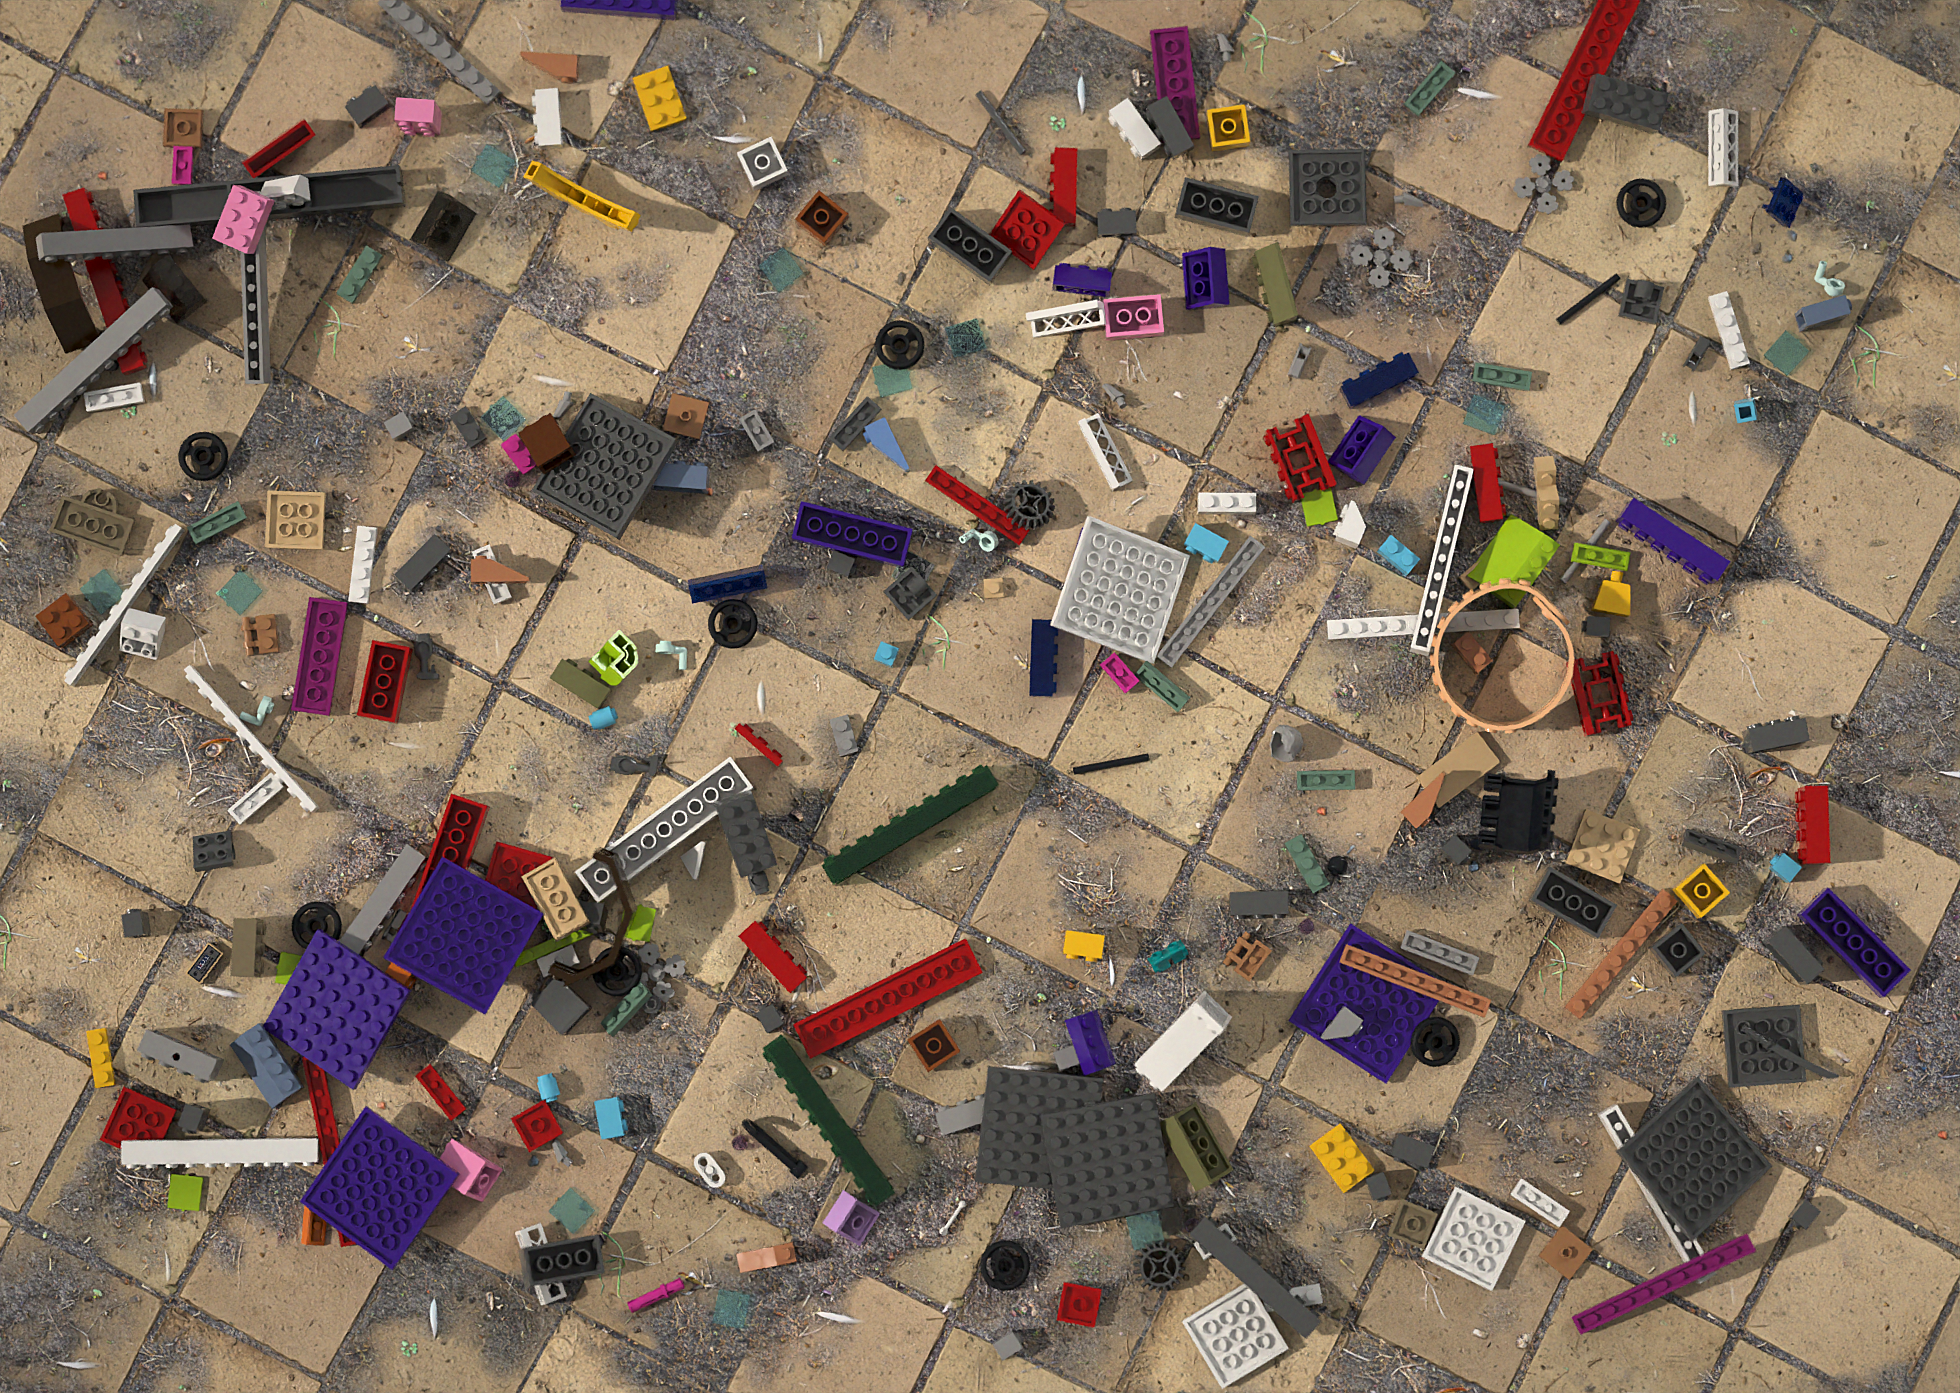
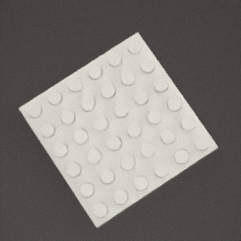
[1050,516,1190,664]

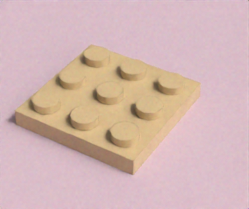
[265,491,326,550]
[1565,809,1640,884]

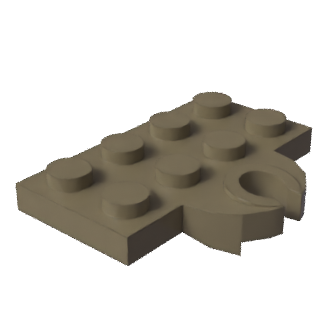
[49,488,136,556]

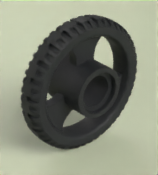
[1616,178,1666,228]
[875,320,925,370]
[178,432,228,481]
[708,599,758,649]
[291,902,342,949]
[592,947,642,996]
[1411,1017,1460,1067]
[980,1240,1030,1291]

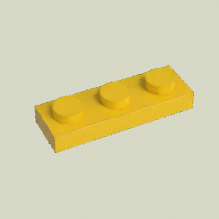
[86,1028,116,1088]

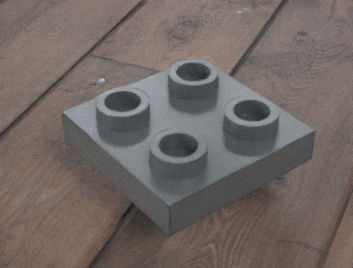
[1618,279,1664,325]
[883,567,937,621]
[193,830,235,872]

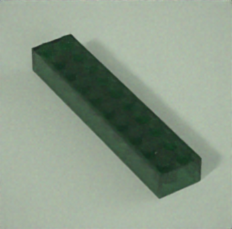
[821,764,999,886]
[762,1035,896,1206]

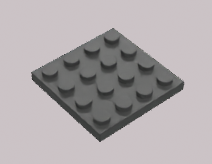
[1721,1005,1807,1088]

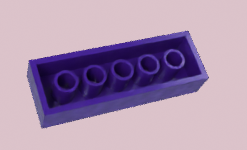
[560,0,677,21]
[1616,498,1730,585]
[792,501,913,569]
[1797,887,1911,998]

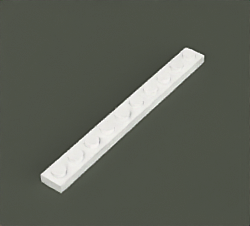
[64,524,185,687]
[1327,609,1520,640]
[184,665,319,813]

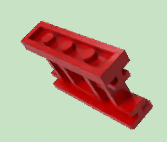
[1263,414,1337,503]
[1566,651,1634,737]

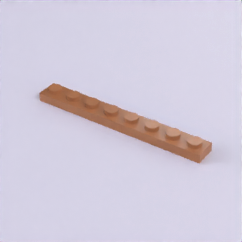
[1564,889,1677,1019]
[1339,944,1491,1018]

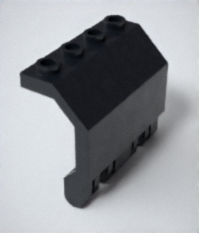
[1478,770,1559,855]

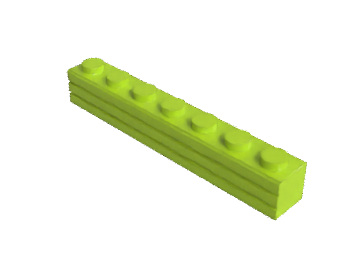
[515,930,594,968]

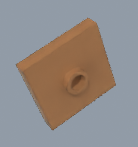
[163,108,204,148]
[662,393,710,440]
[1538,1225,1593,1280]

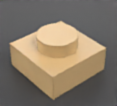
[984,578,1004,599]

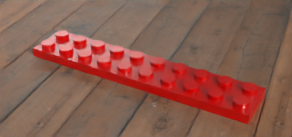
[1528,0,1640,162]
[793,938,983,1059]

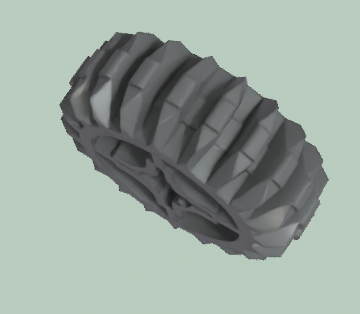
[1003,479,1055,531]
[1133,1240,1186,1293]

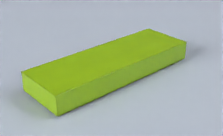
[1571,543,1631,571]

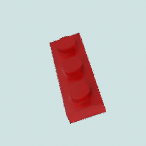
[735,723,783,768]
[415,1064,467,1121]

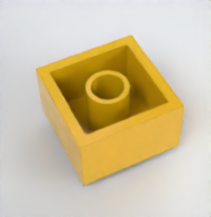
[1206,105,1250,152]
[1672,863,1730,919]
[1063,930,1105,962]

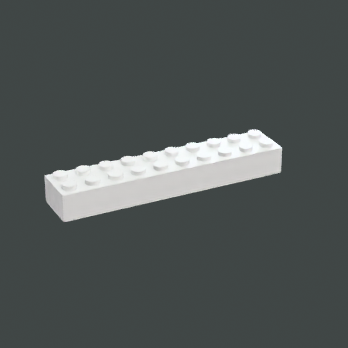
[575,757,754,903]

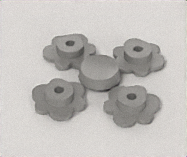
[1513,154,1574,214]
[1351,227,1412,288]
[628,943,686,1002]

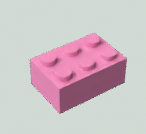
[394,97,442,137]
[212,185,275,254]
[1103,294,1164,341]

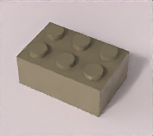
[231,918,266,978]

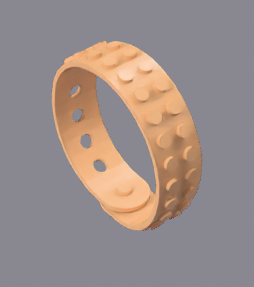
[1430,578,1574,733]

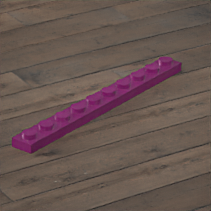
[1572,1233,1756,1335]

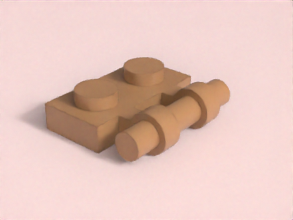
[241,614,279,656]
[1223,931,1272,982]

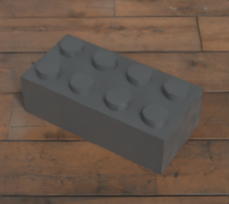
[1582,73,1669,134]
[1175,177,1259,237]
[928,207,1012,286]
[714,789,777,878]
[1528,867,1617,939]
[518,1234,605,1288]

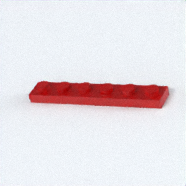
[925,465,1030,546]

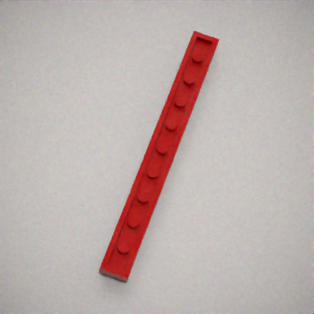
[302,1057,356,1247]

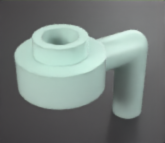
[1814,261,1845,297]
[959,529,999,551]
[655,641,687,670]
[239,696,274,726]

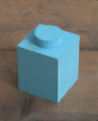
[1734,397,1757,423]
[874,641,899,668]
[1769,853,1802,883]

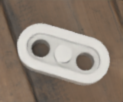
[694,1153,726,1188]

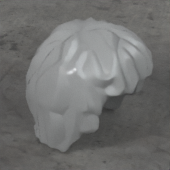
[1269,725,1303,763]

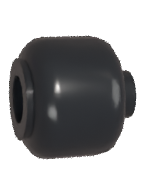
[1327,856,1348,877]

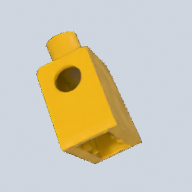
[1591,571,1630,617]

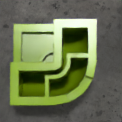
[588,630,638,686]

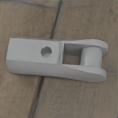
[1287,343,1312,379]

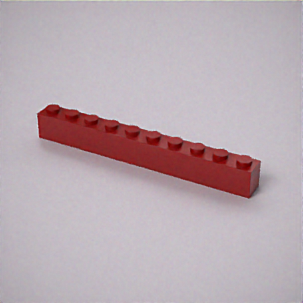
[62,187,148,376]

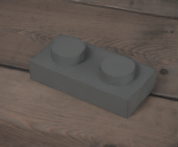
[450,406,487,449]

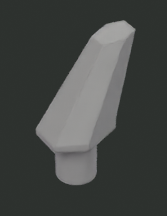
[1217,34,1234,62]
[1394,192,1423,207]
[1103,383,1127,409]
[553,391,573,419]
[552,1138,573,1167]

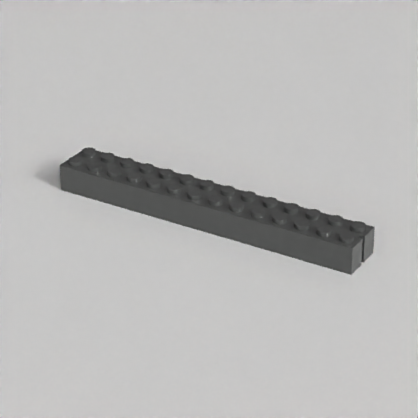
[133,165,406,227]

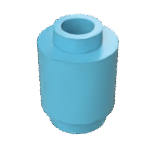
[588,706,618,730]
[537,1073,560,1103]

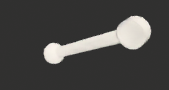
[939,1200,966,1236]

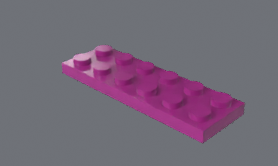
[1150,26,1200,143]
[291,597,348,716]

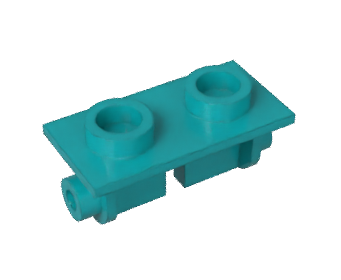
[1147,940,1189,973]

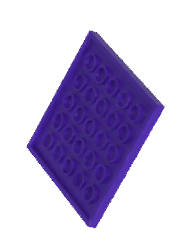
[383,857,544,1015]
[1288,923,1439,1084]
[264,929,412,1090]
[300,1106,460,1270]

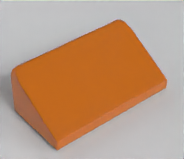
[301,1206,326,1246]

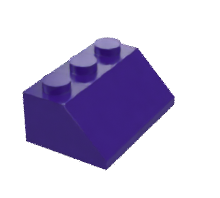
[1182,247,1230,310]
[1052,263,1112,298]
[1328,415,1396,484]
[1065,1009,1116,1075]

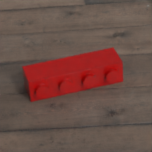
[242,118,316,179]
[1049,147,1077,227]
[1470,443,1506,524]
[738,921,807,993]

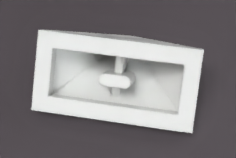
[680,841,706,880]

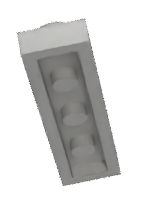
[1400,930,1480,976]

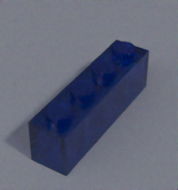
[1339,352,1419,409]
[688,565,767,604]
[1029,619,1059,698]

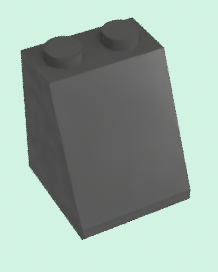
[530,977,592,1036]

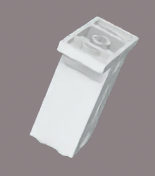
[1134,990,1232,1091]

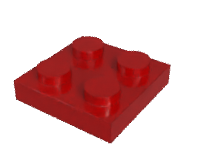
[511,1099,563,1152]
[1056,1282,1102,1328]

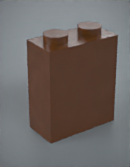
[518,413,576,474]

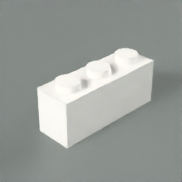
[532,88,563,150]
[1108,98,1161,160]
[1197,493,1256,515]

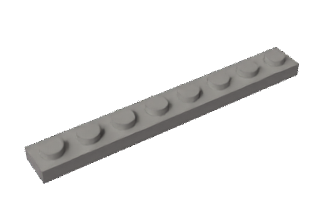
[377,0,501,106]
[1156,536,1265,668]

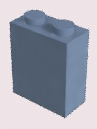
[1794,295,1852,332]

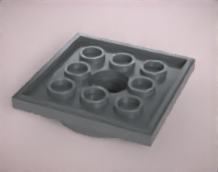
[1288,149,1367,227]

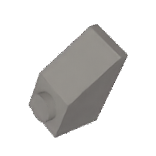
[1320,1006,1363,1040]

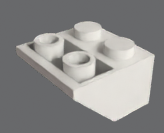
[260,175,310,209]
[1333,500,1366,549]
[119,608,166,660]

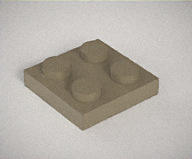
[1387,1199,1438,1250]

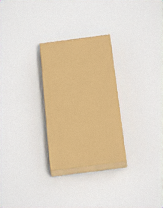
[1416,732,1500,808]
[522,858,591,942]

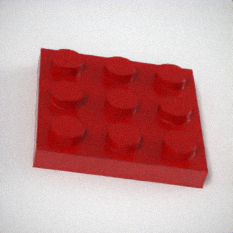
[989,190,1066,270]
[485,841,553,910]
[99,1086,177,1149]

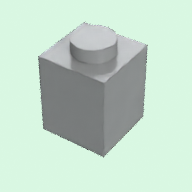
[384,411,416,442]
[1053,1045,1080,1071]
[992,1331,1023,1360]

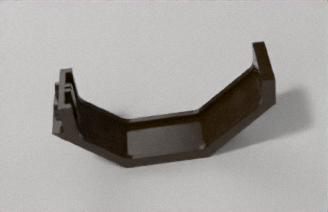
[22,213,102,354]
[548,847,638,987]

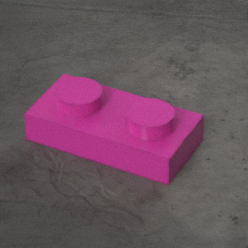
[172,146,194,185]
[501,433,537,475]
[1100,652,1139,694]

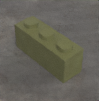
[550,658,612,709]

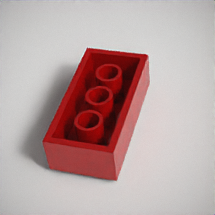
[357,640,413,724]
[1795,786,1831,865]

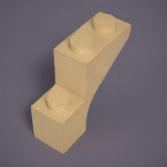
[1533,456,1559,530]

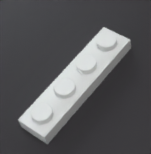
[1708,291,1750,370]
[348,526,377,604]

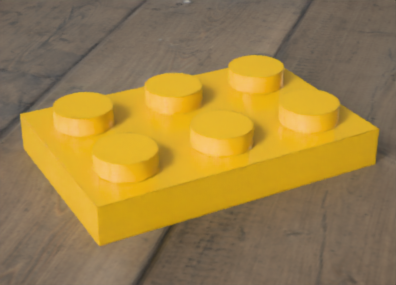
[632,66,687,132]
[1309,1123,1375,1193]

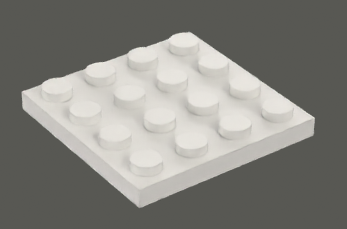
[1422,1187,1525,1291]
[1182,1284,1289,1389]

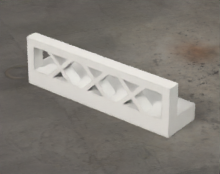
[1709,108,1738,187]
[1026,300,1106,338]
[1078,413,1133,491]
[515,1223,567,1305]

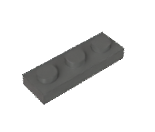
[829,396,882,451]
[1682,828,1741,865]

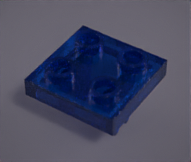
[1762,177,1804,228]

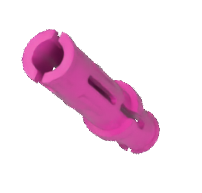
[627,1277,685,1313]

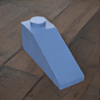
[863,417,910,472]

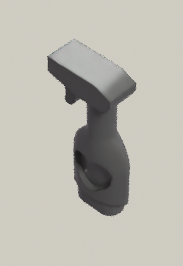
[413,633,439,680]
[610,755,659,777]
[748,870,770,896]

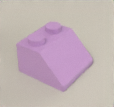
[823,1190,880,1246]

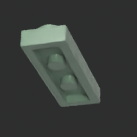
[1404,61,1455,116]
[336,245,383,304]
[1472,362,1532,392]
[187,501,248,545]
[1135,660,1190,712]
[1297,770,1355,791]
[1284,834,1329,894]
[601,982,652,1037]

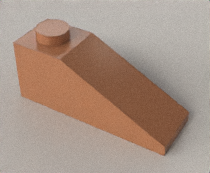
[520,51,579,84]
[471,556,530,584]
[1401,771,1446,829]
[736,1241,797,1273]

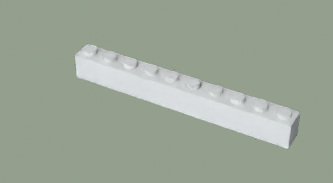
[1410,465,1474,656]
[1597,1104,1716,1284]
[121,1138,319,1168]

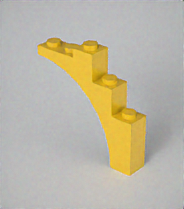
[523,161,641,232]

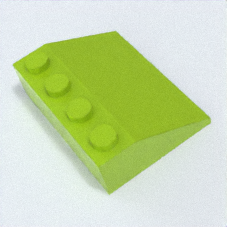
[1467,514,1560,609]

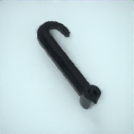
[741,1118,808,1179]

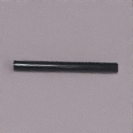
[1556,273,1620,325]
[1073,753,1150,775]

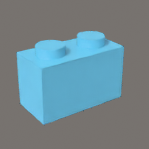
[1184,523,1229,564]
[1377,535,1420,576]
[594,1097,628,1139]

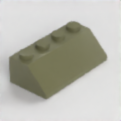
[1252,242,1298,327]
[1160,1102,1233,1191]

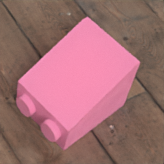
[440,1139,503,1202]

